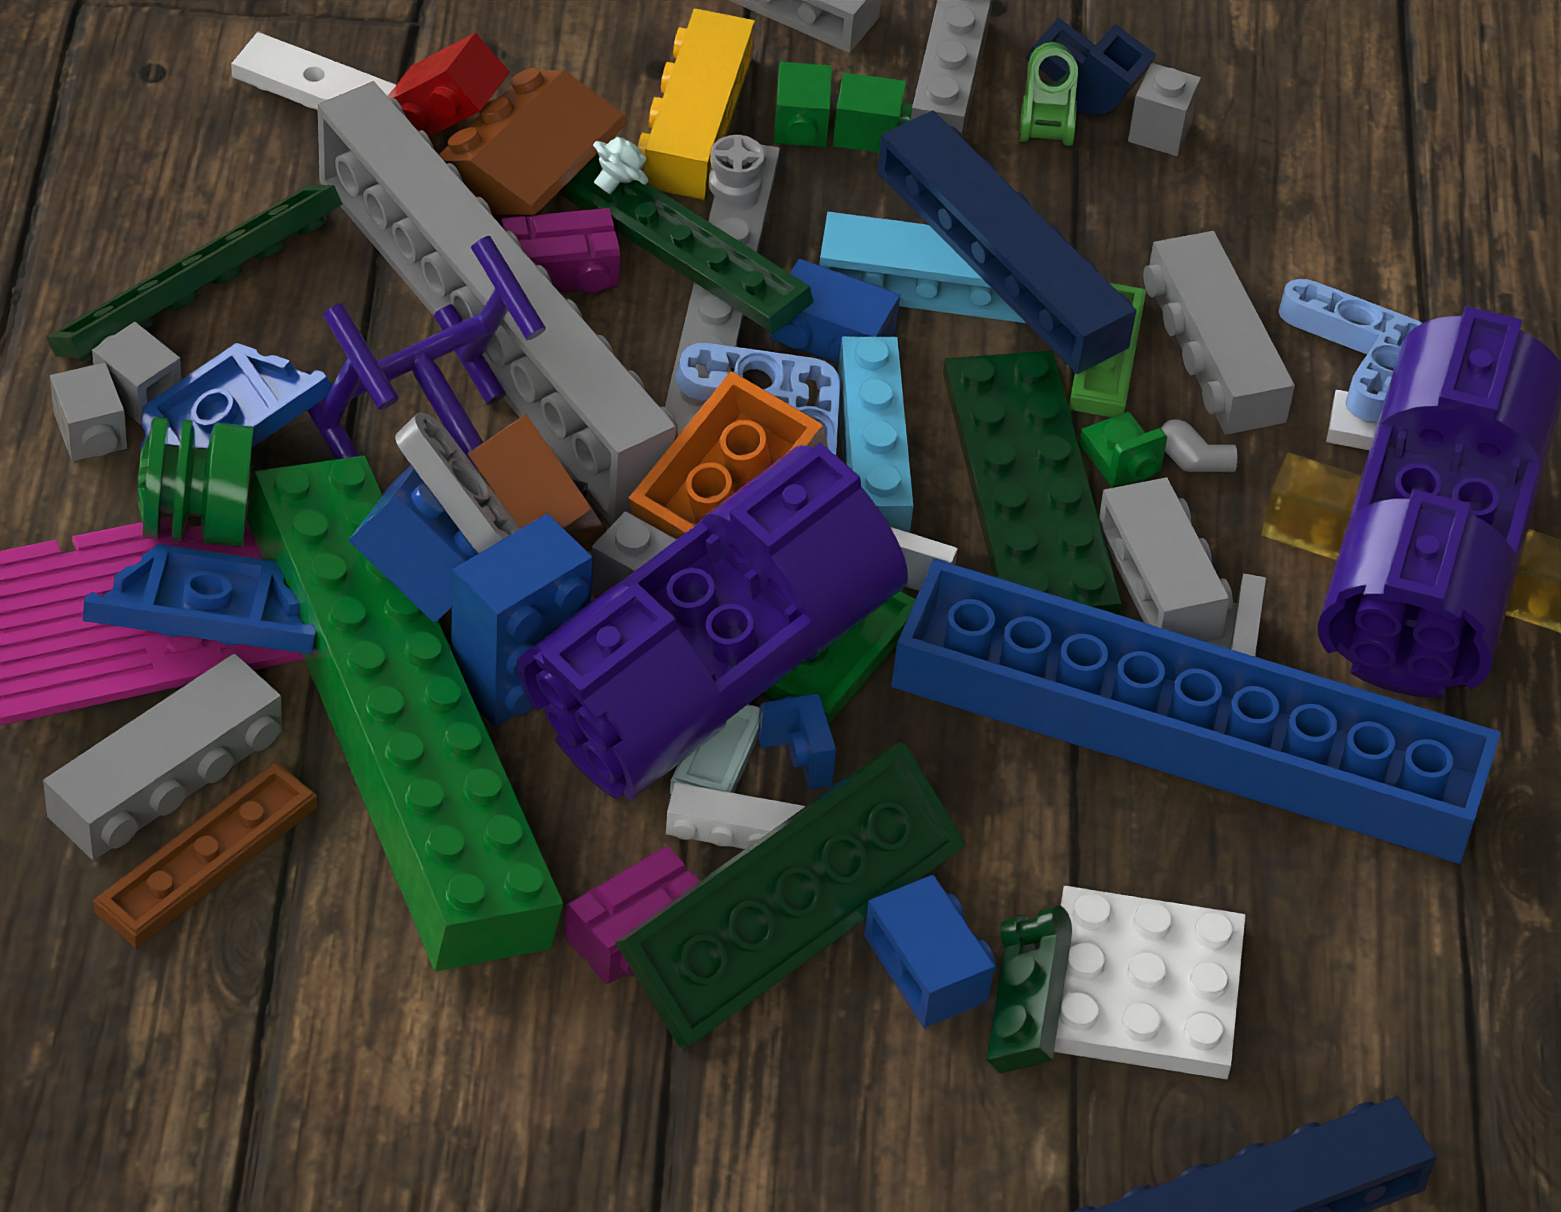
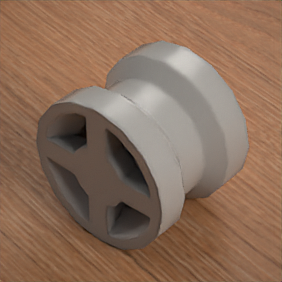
[709,135,765,203]

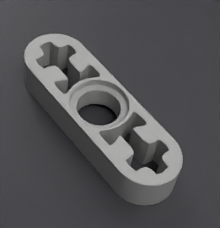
[395,412,520,553]

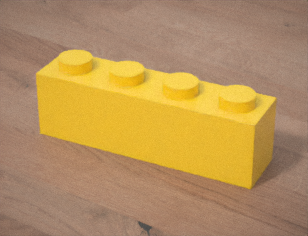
[637,8,755,200]

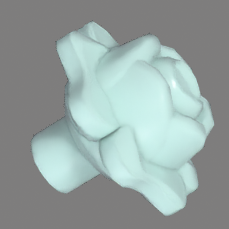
[593,137,649,194]

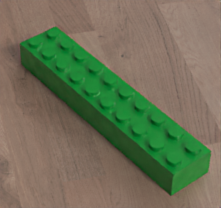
[246,456,563,972]

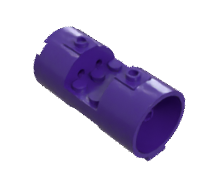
[1318,306,1561,697]
[516,442,908,802]

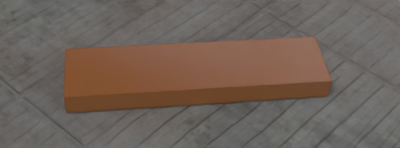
[93,761,318,949]

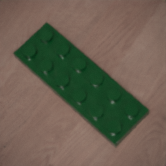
[943,350,1121,615]
[615,742,966,1048]

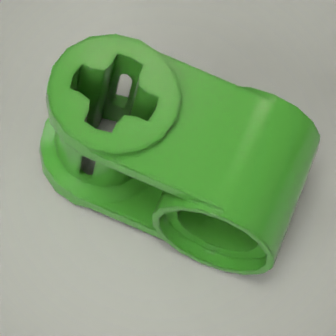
[1019,42,1078,147]

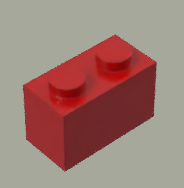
[388,32,510,137]

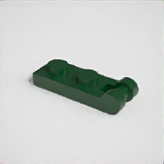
[986,905,1072,1073]

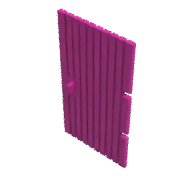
[0,501,304,726]

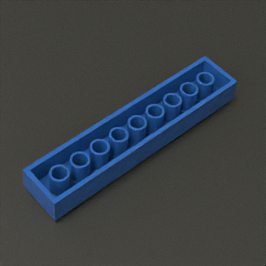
[891,558,1501,864]

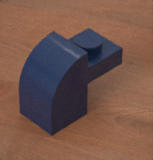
[1025,17,1156,115]

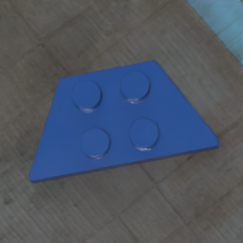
[141,343,332,450]
[83,544,316,654]

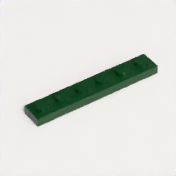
[560,153,814,334]
[46,185,343,362]

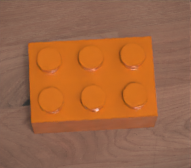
[628,371,828,539]

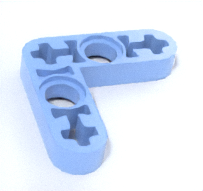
[1278,279,1422,422]
[675,343,840,455]

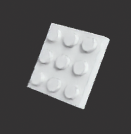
[1054,886,1245,1079]

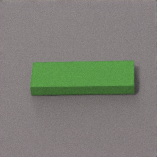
[1068,283,1146,418]

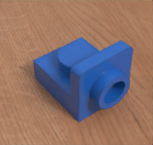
[758,694,836,789]

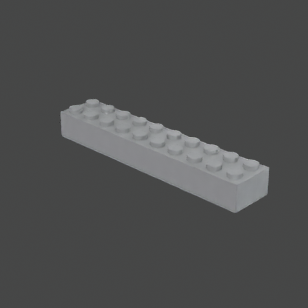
[318,81,678,526]

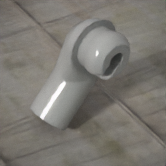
[1161,419,1237,472]

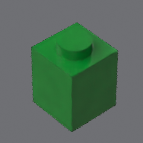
[774,61,832,147]
[833,72,913,153]

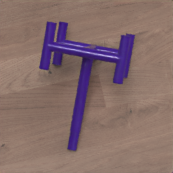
[304,236,546,470]

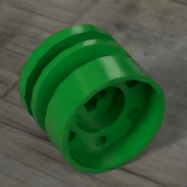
[137,417,254,547]

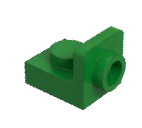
[1079,412,1167,488]

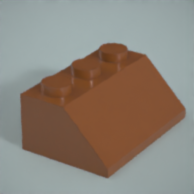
[439,67,628,215]

